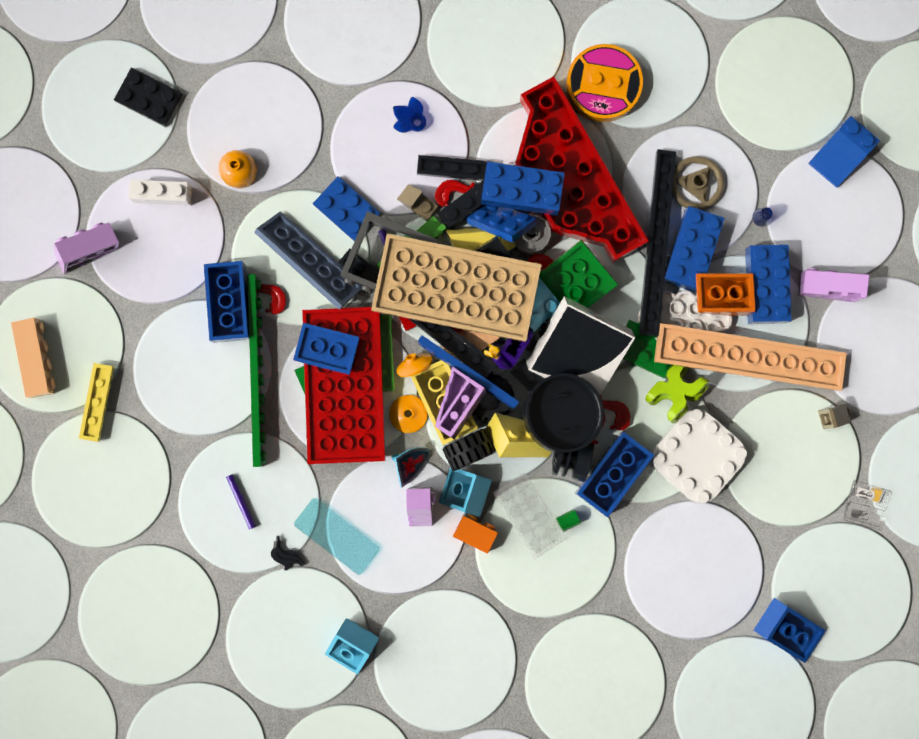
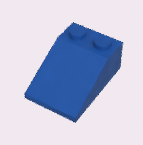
[808,116,880,188]
[753,598,826,663]

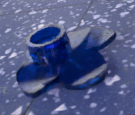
[393,97,426,133]

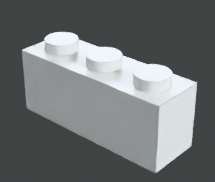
[129,180,192,206]

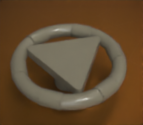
[672,156,724,210]

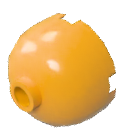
[219,150,257,189]

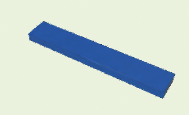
[418,335,519,409]

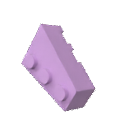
[54,222,119,274]
[798,268,869,303]
[435,367,487,440]
[406,487,436,526]

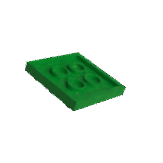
[539,239,618,308]

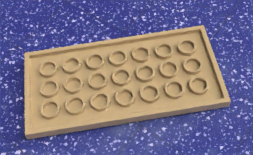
[371,233,541,342]

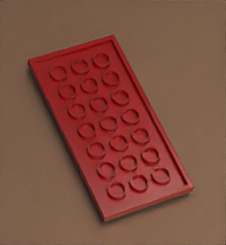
[302,307,386,464]

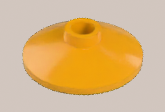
[396,353,433,377]
[389,395,427,433]

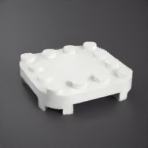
[651,409,747,503]

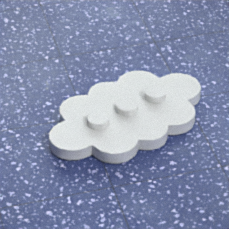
[637,290,733,341]

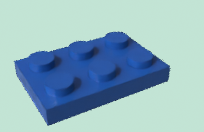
[313,176,380,242]
[467,205,536,243]
[293,323,360,375]

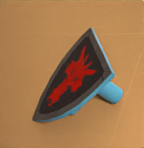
[392,447,432,488]

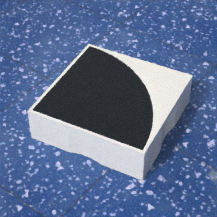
[526,296,635,395]

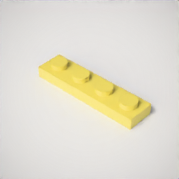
[79,363,114,442]

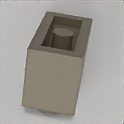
[818,404,851,429]

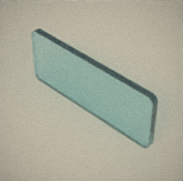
[294,498,379,575]

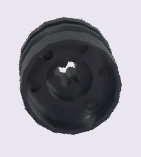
[552,442,594,482]

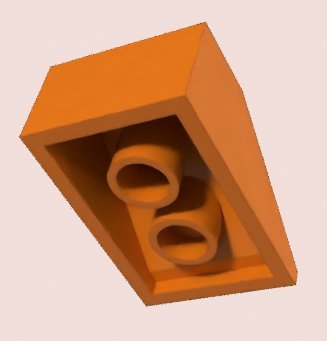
[696,274,755,316]

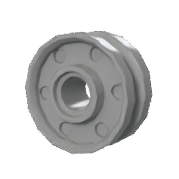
[514,214,551,256]

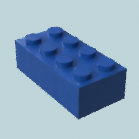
[481,161,564,215]
[664,206,725,293]
[745,245,792,324]
[204,261,249,343]
[575,432,654,517]

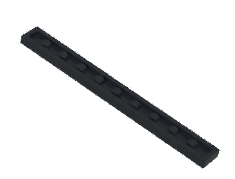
[638,149,676,338]
[338,248,498,379]

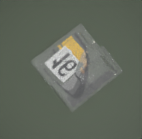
[844,480,892,531]

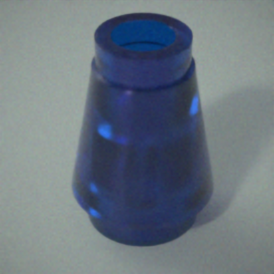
[752,207,773,227]

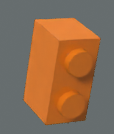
[453,514,498,554]

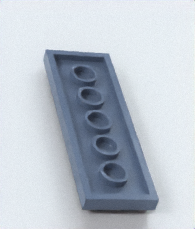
[254,211,362,310]

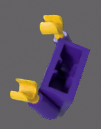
[484,330,534,370]

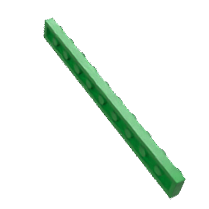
[247,274,266,467]

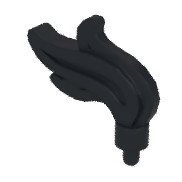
[271,536,304,571]

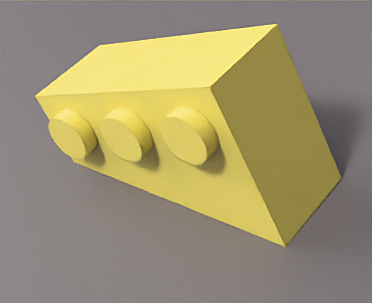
[446,228,516,251]
[486,413,551,458]

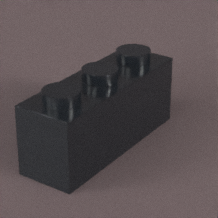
[438,179,484,230]

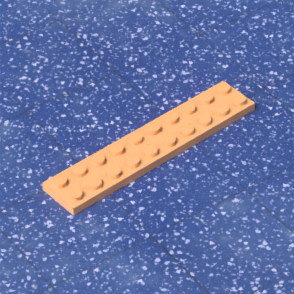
[654,323,847,391]

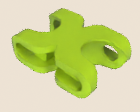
[645,365,710,423]

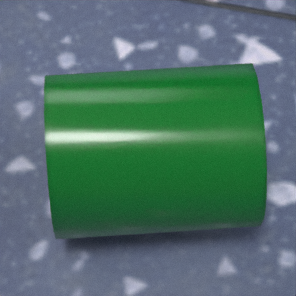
[556,509,581,532]

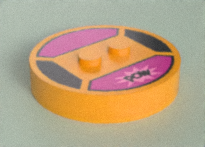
[566,44,643,122]

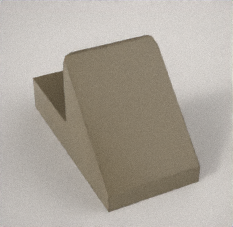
[397,184,438,222]

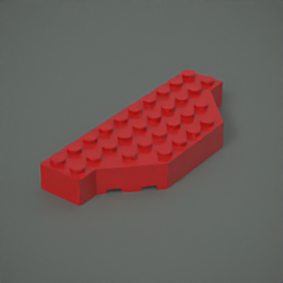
[515,76,649,263]

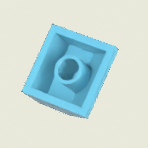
[439,467,492,517]
[324,618,379,675]

